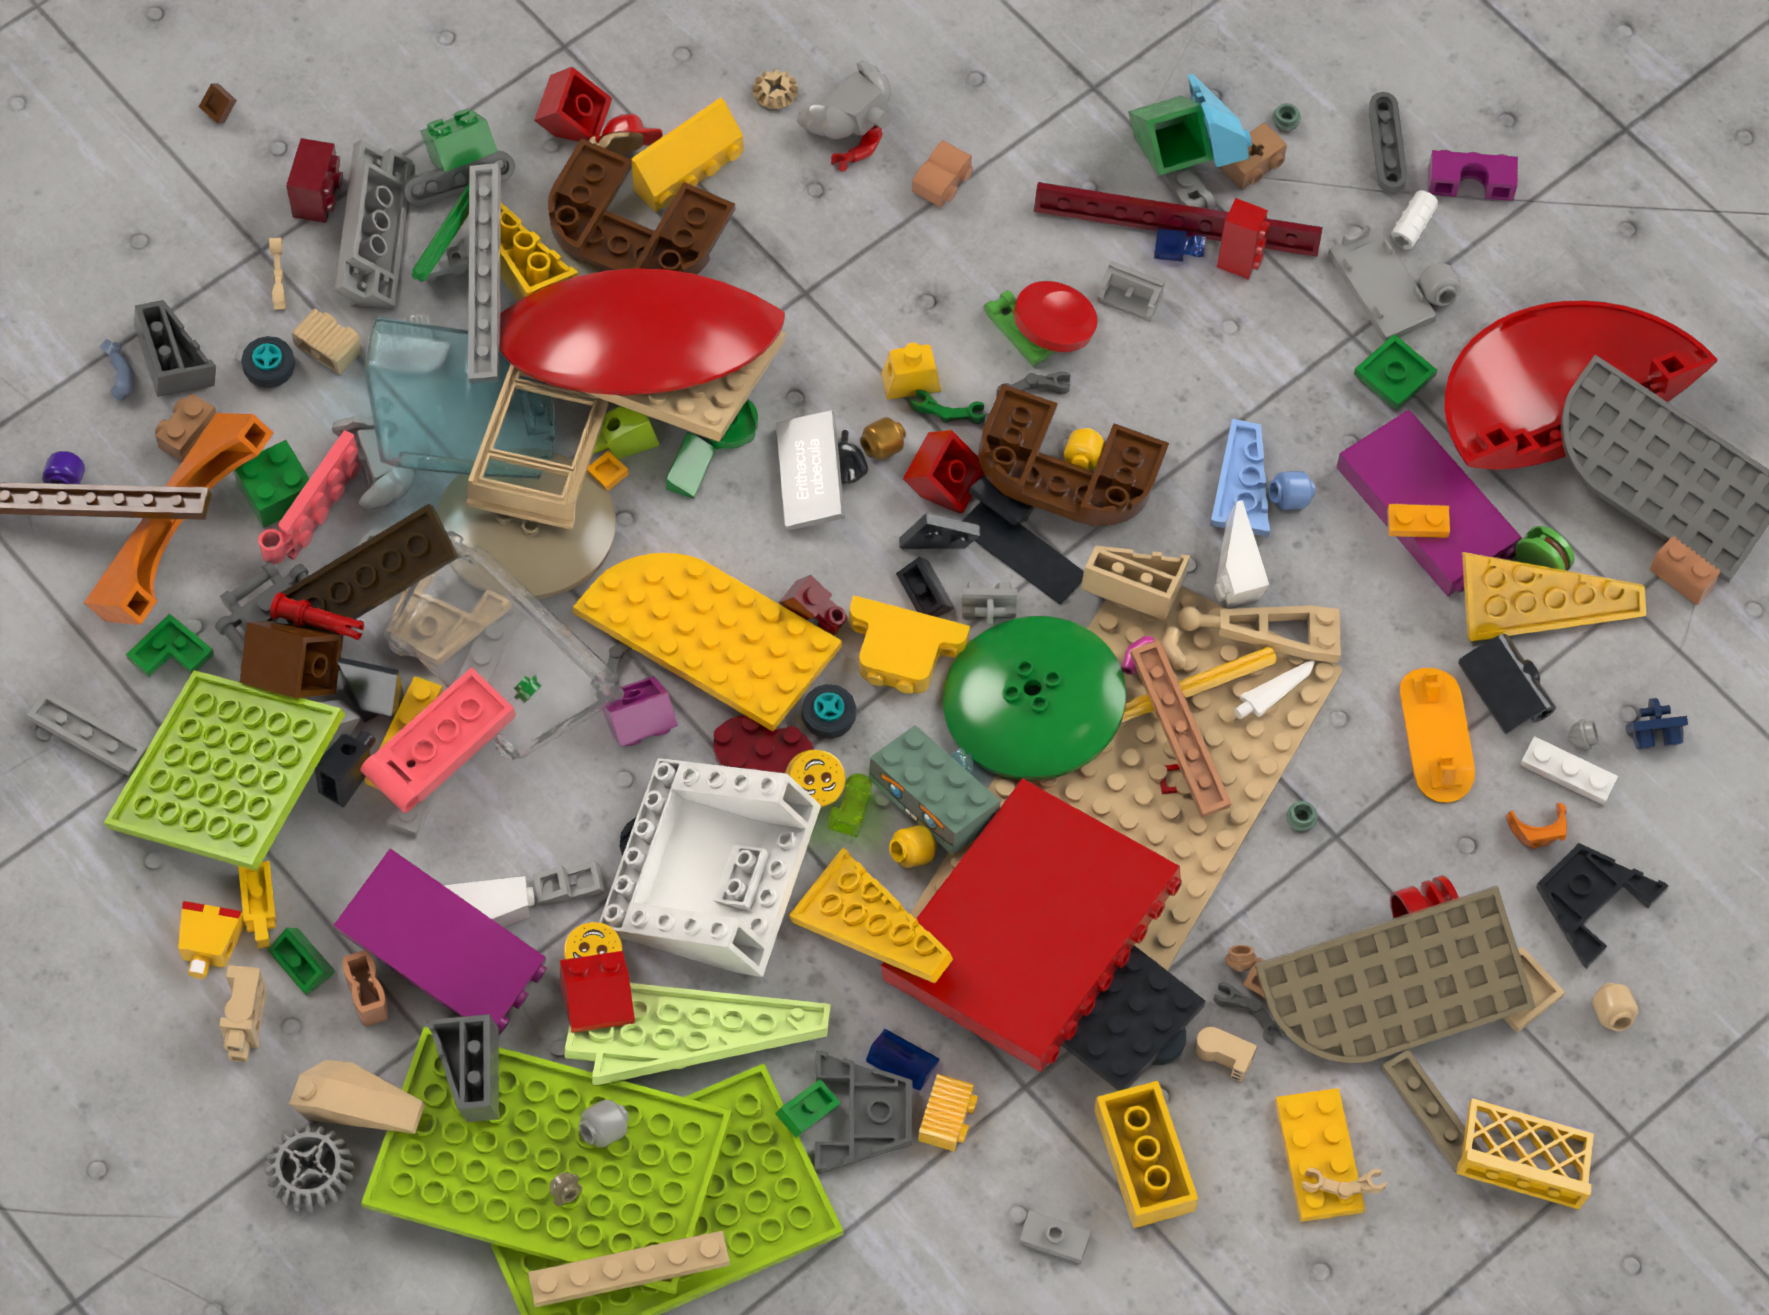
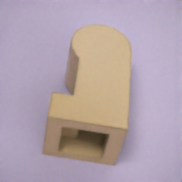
[1195,1027,1257,1083]

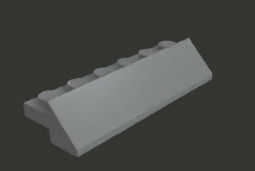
[335,140,413,308]

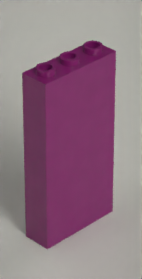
[1336,409,1522,597]
[333,848,547,1035]

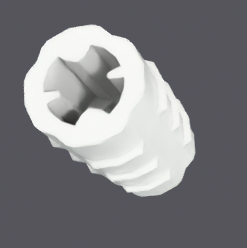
[1390,190,1438,250]

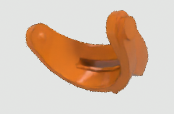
[1506,802,1567,849]

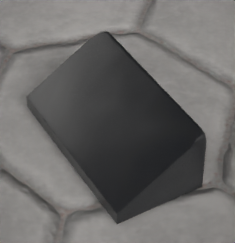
[968,475,1035,525]
[896,556,954,617]

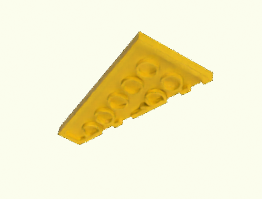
[1462,552,1646,641]
[788,847,953,983]

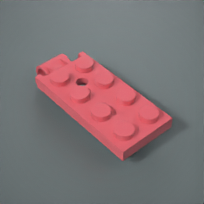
[258,430,361,565]

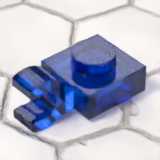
[1154,228,1206,262]

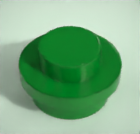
[513,675,542,703]

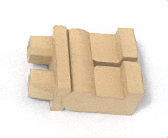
[219,965,267,1063]

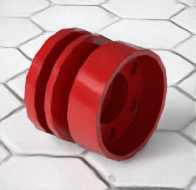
[1390,875,1459,919]

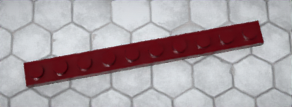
[1033,182,1323,257]

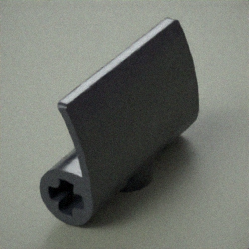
[1458,634,1556,734]

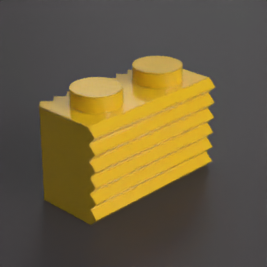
[918,1074,978,1152]

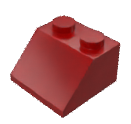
[534,67,612,142]
[903,430,984,514]
[560,951,635,1033]

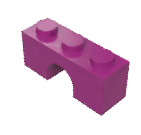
[1428,150,1518,201]

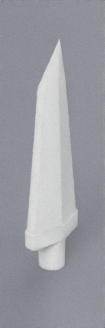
[1234,660,1315,719]

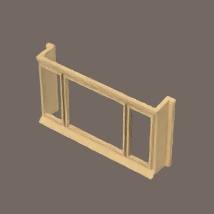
[466,364,610,530]

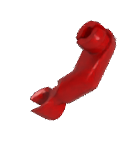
[831,125,883,172]

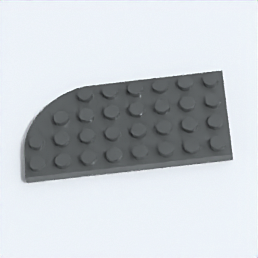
[1561,355,1769,583]

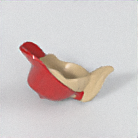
[589,114,663,156]

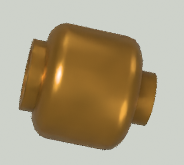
[860,417,906,461]

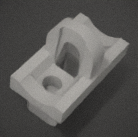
[413,239,469,282]

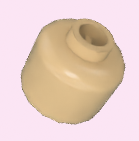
[1592,983,1639,1031]

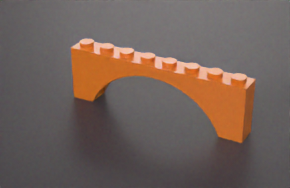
[84,413,274,625]

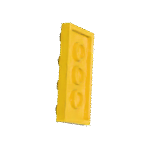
[1275,1088,1365,1222]

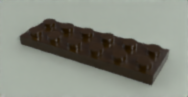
[281,504,459,632]

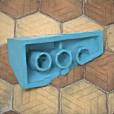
[1187,73,1252,167]

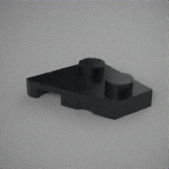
[899,513,980,549]

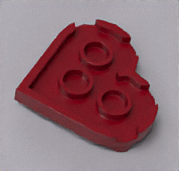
[713,715,814,773]

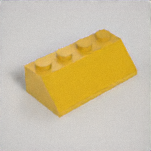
[631,97,744,212]

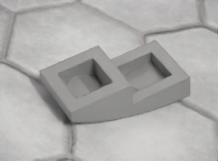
[533,861,605,904]

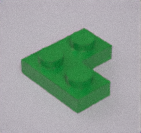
[126,613,214,677]

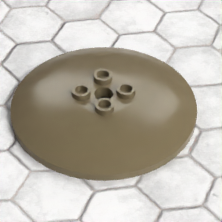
[437,449,616,600]

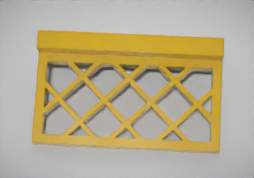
[1456,1098,1594,1210]

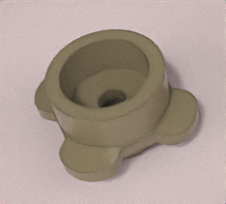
[549,1172,583,1206]

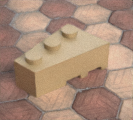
[1081,546,1190,621]

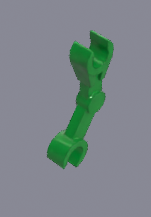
[910,390,985,424]

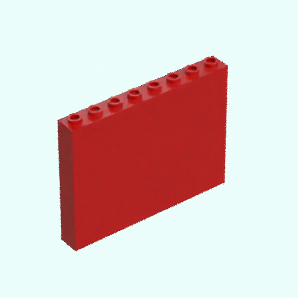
[881,778,1182,1073]

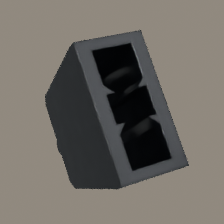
[315,730,376,808]

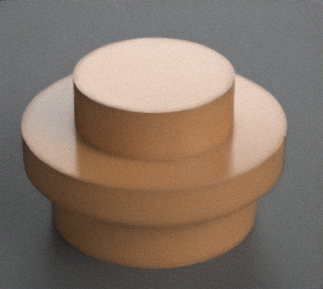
[1225,945,1257,972]

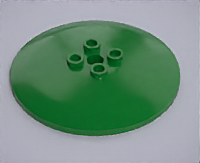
[943,616,1126,781]

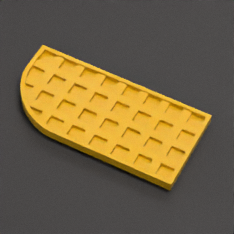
[573,553,842,731]

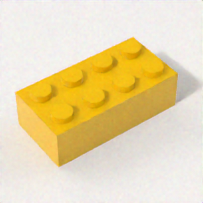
[1094,1081,1198,1229]

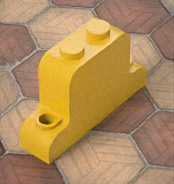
[849,595,970,694]

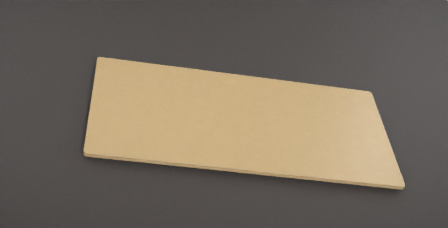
[911,585,1342,971]

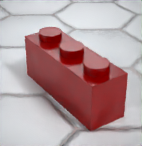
[1217,198,1270,279]

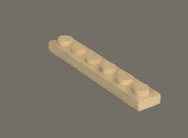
[528,1231,730,1307]

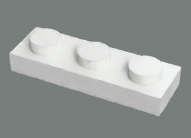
[1520,736,1618,806]

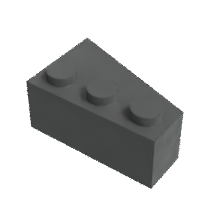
[134,300,216,397]
[426,1014,499,1122]

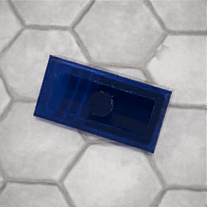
[866,1029,940,1091]

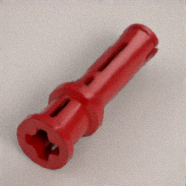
[270,592,364,640]

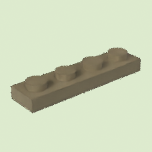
[1381,1049,1483,1172]

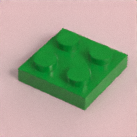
[1354,334,1438,411]

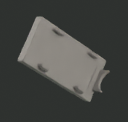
[1328,225,1437,342]

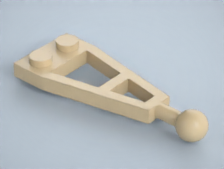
[1177,605,1341,663]

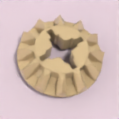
[753,68,798,109]

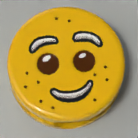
[785,750,846,807]
[564,922,623,959]

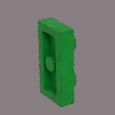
[775,1079,841,1138]

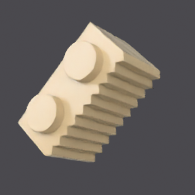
[292,308,362,375]

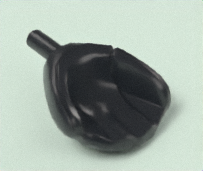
[838,430,868,484]

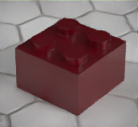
[286,138,343,223]

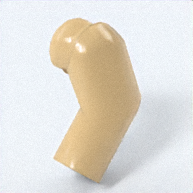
[1161,626,1187,670]

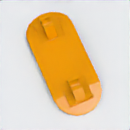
[1400,668,1475,803]

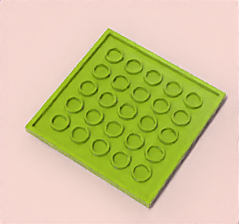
[103,670,346,871]

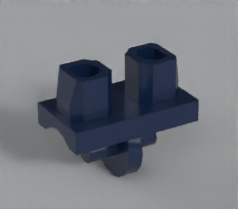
[1626,698,1688,749]

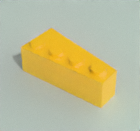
[500,202,579,302]

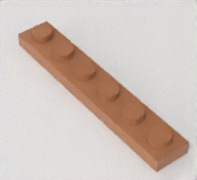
[1130,640,1231,818]

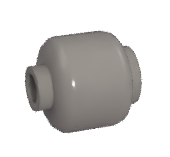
[1419,263,1462,306]
[578,1099,629,1148]

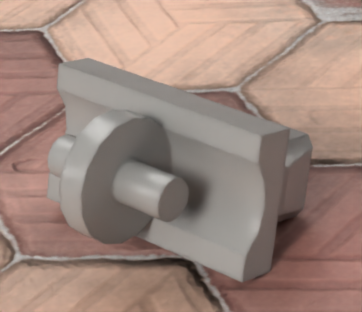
[962,582,1018,625]

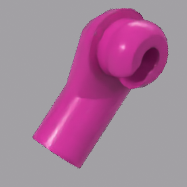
[1121,636,1154,675]

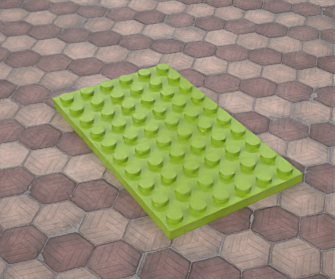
[361,1027,732,1295]
[489,1063,844,1315]

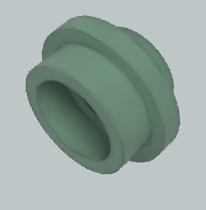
[1272,103,1301,131]
[1287,801,1318,831]

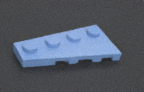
[1210,419,1270,537]

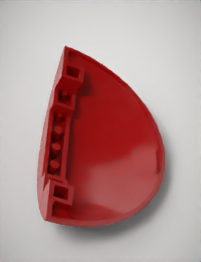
[499,268,785,395]
[1444,300,1718,470]

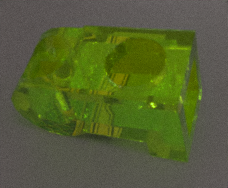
[828,773,872,837]

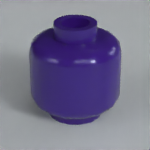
[42,451,85,484]

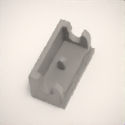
[1097,261,1165,321]

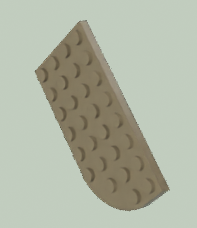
[1254,886,1536,1063]

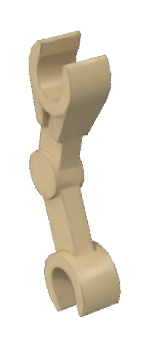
[269,237,286,310]
[1302,1168,1387,1199]

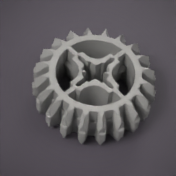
[265,1124,354,1213]

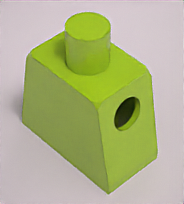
[593,406,660,459]

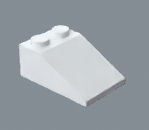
[1214,500,1269,609]

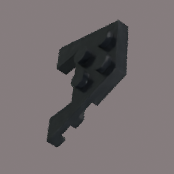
[1536,843,1669,969]

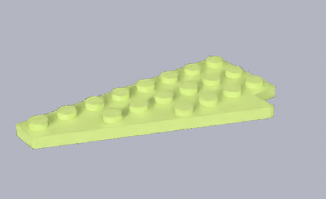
[565,983,831,1085]

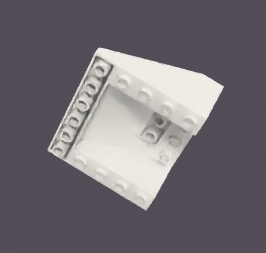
[599,758,821,977]

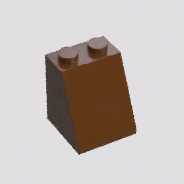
[239,621,344,698]

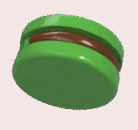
[1516,526,1575,571]

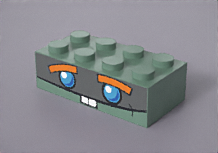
[868,725,1001,855]

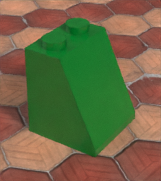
[1128,96,1213,176]

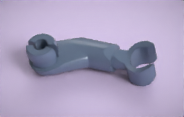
[100,339,134,400]

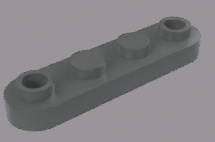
[1368,92,1407,193]
[403,150,515,206]

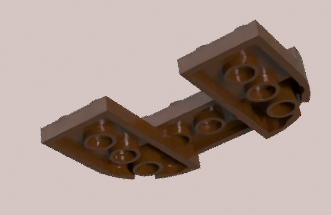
[548,138,736,274]
[978,384,1169,527]

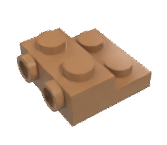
[155,393,216,462]

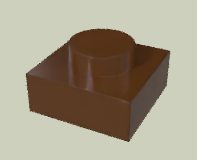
[199,83,237,124]

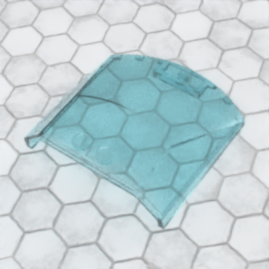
[364,317,557,479]

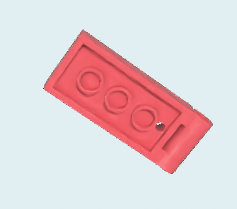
[360,667,516,813]

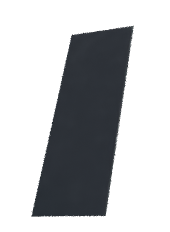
[962,501,1084,605]

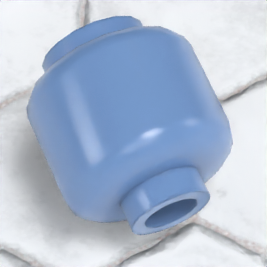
[1269,471,1315,510]

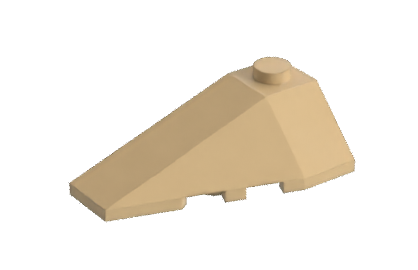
[289,1060,425,1134]

